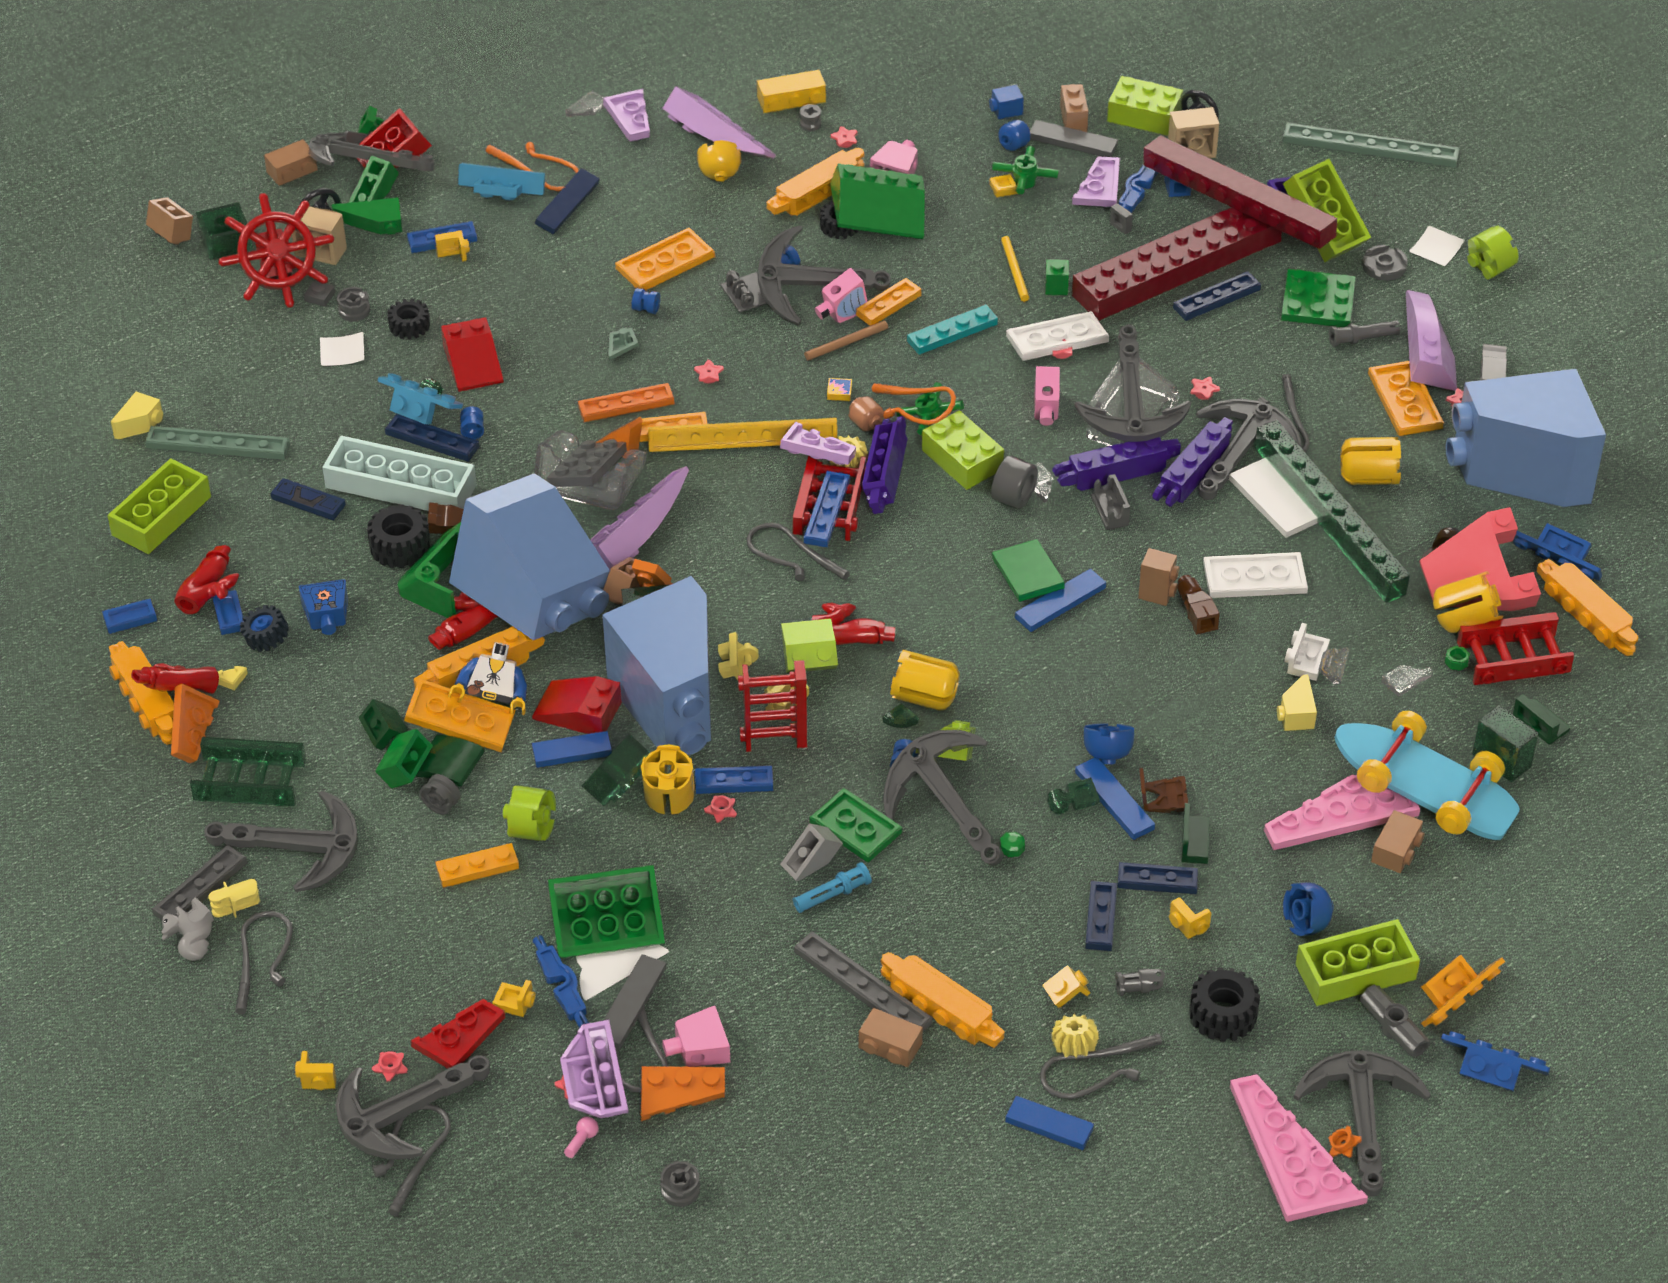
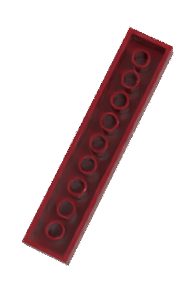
[1072,207,1282,321]

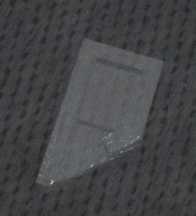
[565,90,605,117]
[1033,462,1053,503]
[1318,647,1350,685]
[1382,665,1433,697]

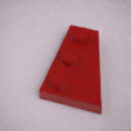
[411,999,505,1069]

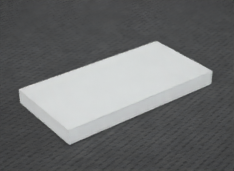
[1006,311,1109,361]
[1229,457,1325,538]
[1203,552,1308,598]

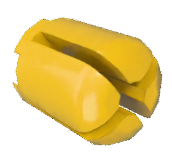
[1340,437,1401,485]
[1433,571,1503,633]
[890,650,960,711]
[641,744,695,815]

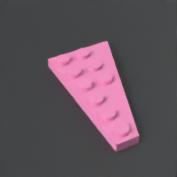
[1264,775,1420,850]
[1230,1074,1368,1222]

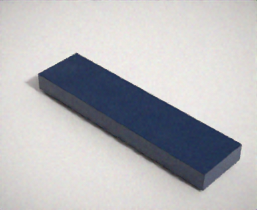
[535,168,600,235]
[1173,271,1261,321]
[385,414,480,462]

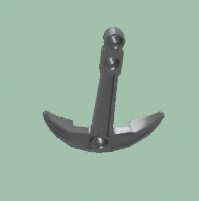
[309,131,435,172]
[757,226,891,325]
[1075,325,1191,442]
[1196,399,1301,500]
[883,730,1003,866]
[204,791,358,892]
[1294,1050,1431,1197]
[335,1056,490,1159]

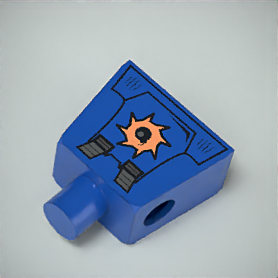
[299,579,348,635]

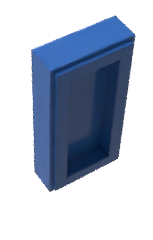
[212,590,244,635]
[102,599,157,634]

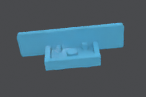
[458,163,545,200]
[378,373,463,424]

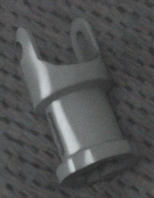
[1115,968,1165,996]

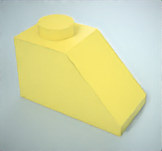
[111,392,163,440]
[1277,674,1317,731]

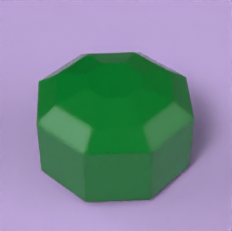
[1445,646,1470,671]
[1000,832,1025,857]

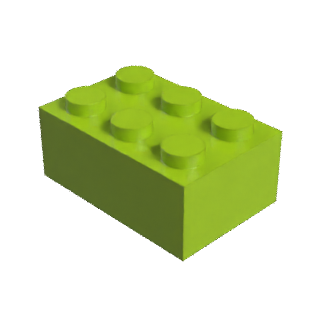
[1107,76,1183,136]
[922,410,1004,490]

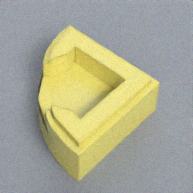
[218,666,248,691]

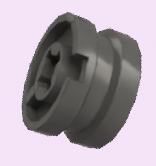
[337,287,370,322]
[419,774,461,815]
[660,1161,700,1207]

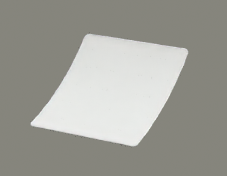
[1410,226,1464,266]
[320,332,364,366]

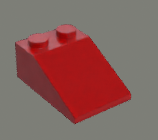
[357,108,432,168]
[441,317,504,392]
[532,676,622,734]

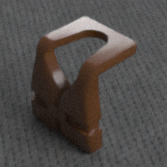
[1139,768,1188,813]

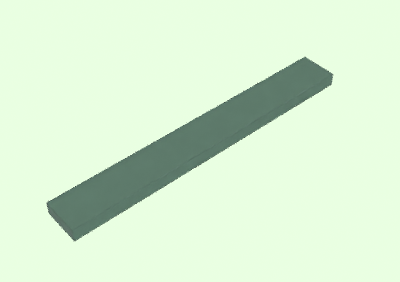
[1283,123,1459,167]

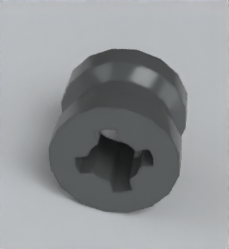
[800,104,821,131]

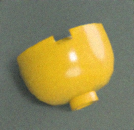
[697,140,741,182]

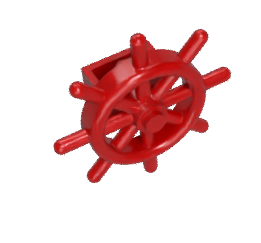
[218,193,334,308]

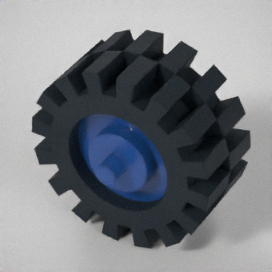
[240,605,289,652]

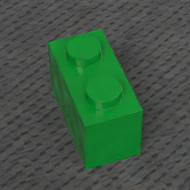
[375,729,433,789]

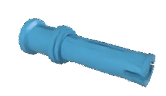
[793,862,872,913]

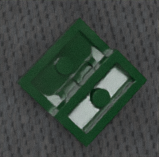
[416,734,485,787]

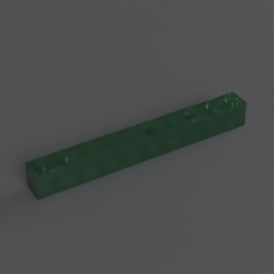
[1254,420,1410,603]

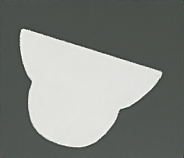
[576,945,669,1001]

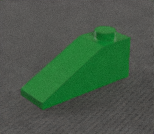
[348,155,399,203]
[332,198,402,235]

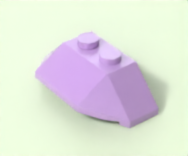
[560,1020,628,1118]

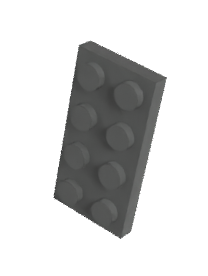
[547,439,627,487]

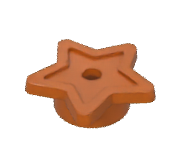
[1329,1126,1362,1158]

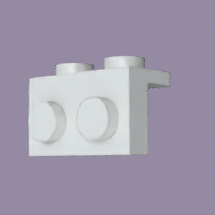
[1285,623,1330,681]

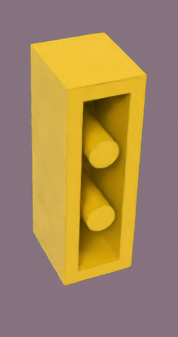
[757,70,826,113]

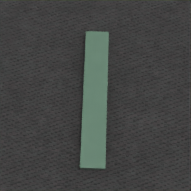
[145,426,290,460]

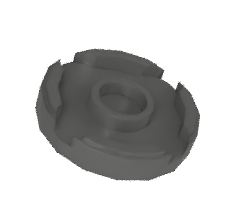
[1362,245,1408,281]

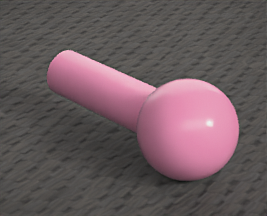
[564,1117,599,1158]

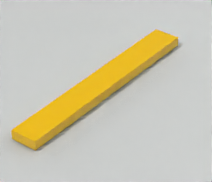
[648,418,838,452]

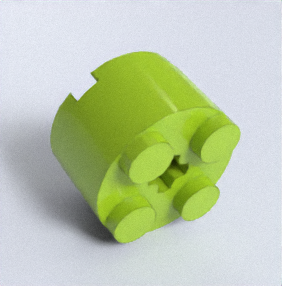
[1467,226,1519,280]
[503,785,556,841]

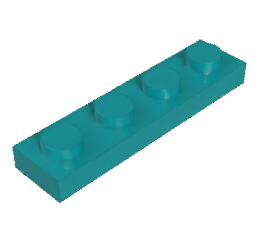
[907,305,998,355]

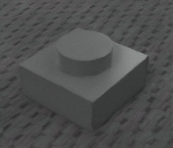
[1110,203,1133,235]
[304,281,335,307]

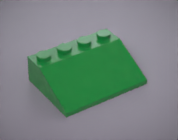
[830,163,925,239]
[548,865,665,959]

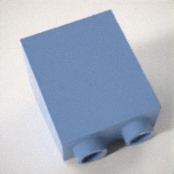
[1446,369,1606,507]
[449,473,610,640]
[603,576,711,755]

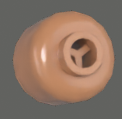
[849,396,884,431]

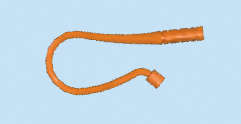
[486,142,579,191]
[872,383,956,425]

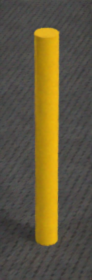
[1001,236,1029,302]

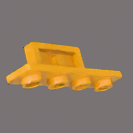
[1421,955,1505,1027]

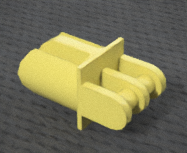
[209,879,260,918]

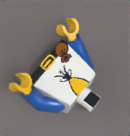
[448,642,527,715]

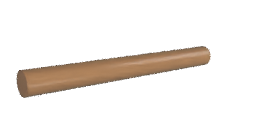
[804,320,888,361]

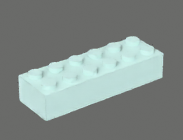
[322,436,476,511]

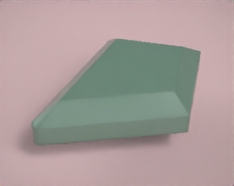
[608,328,638,360]

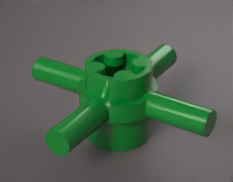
[992,146,1059,195]
[896,382,964,436]

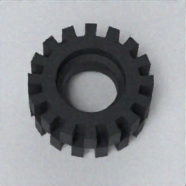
[820,200,858,239]
[387,298,430,340]

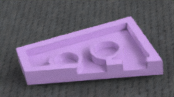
[603,89,650,142]
[1072,157,1120,207]
[780,422,856,465]

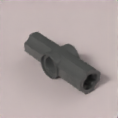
[1360,984,1430,1058]

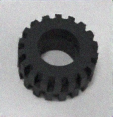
[367,505,431,568]
[1189,967,1260,1042]

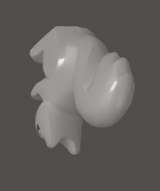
[161,897,214,961]

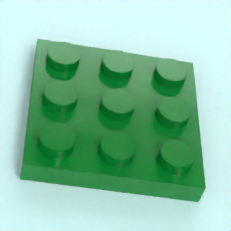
[1281,269,1356,327]

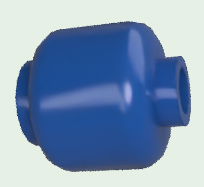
[998,120,1031,151]

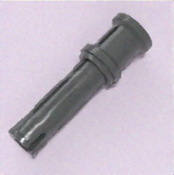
[1329,320,1400,347]

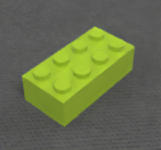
[1283,159,1371,262]
[107,458,211,554]
[1296,919,1420,1006]

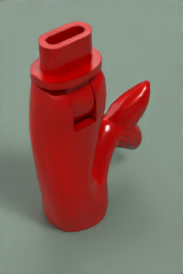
[174,545,239,614]
[428,592,498,650]
[812,603,895,645]
[131,663,219,694]

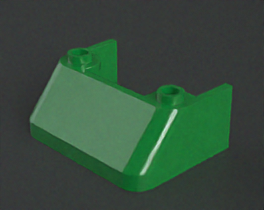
[398,522,461,618]

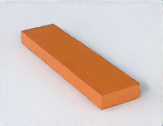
[578,383,674,422]

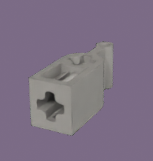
[1480,344,1507,380]

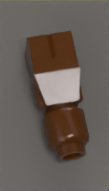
[428,502,464,534]
[1177,575,1220,635]

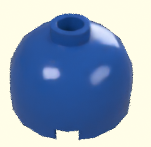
[1083,724,1134,764]
[1283,883,1334,936]

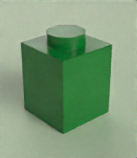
[1045,259,1069,295]

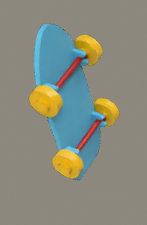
[1334,711,1520,840]

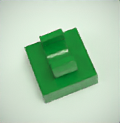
[358,105,384,134]

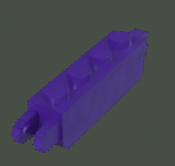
[862,416,908,514]
[1152,417,1233,507]
[1052,437,1181,491]

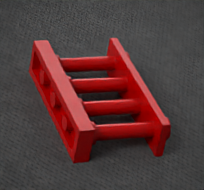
[793,455,866,541]
[1457,612,1574,685]
[738,660,807,752]

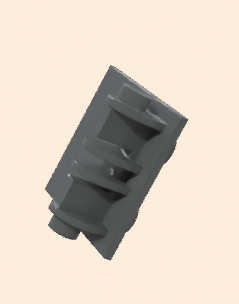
[720,270,768,313]

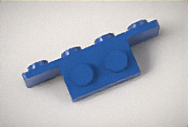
[1513,523,1602,580]
[1441,1031,1550,1091]

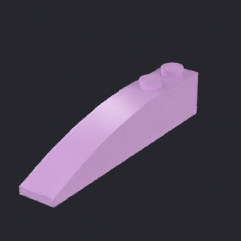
[662,86,776,159]
[1406,290,1457,391]
[590,466,689,570]

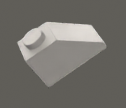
[780,823,843,881]

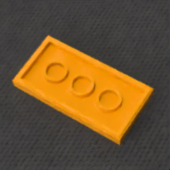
[615,228,715,291]
[1368,361,1444,436]
[404,679,516,752]

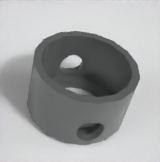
[991,455,1038,509]

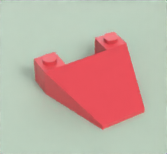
[1420,507,1541,611]

